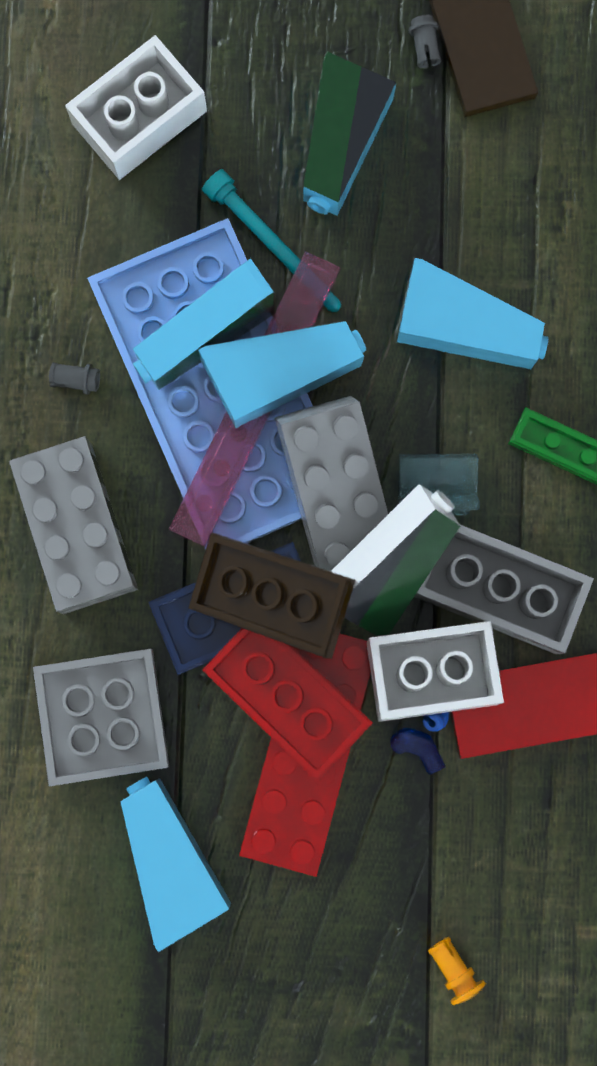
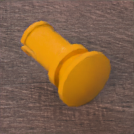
[427,937,486,1006]

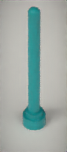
[202,169,341,312]

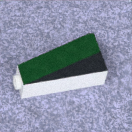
[332,484,461,636]

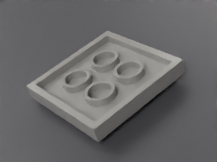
[33,649,170,786]

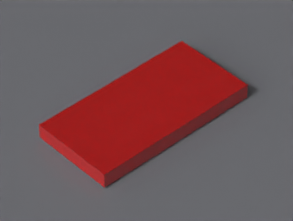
[202,628,373,782]
[451,653,597,759]

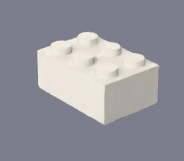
[65,35,207,180]
[366,621,504,722]

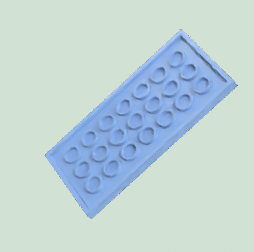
[87,218,313,549]

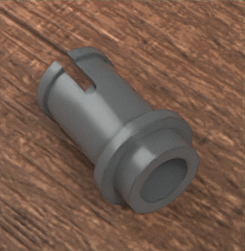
[408,15,441,68]
[49,362,100,395]

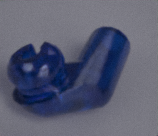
[390,727,446,775]

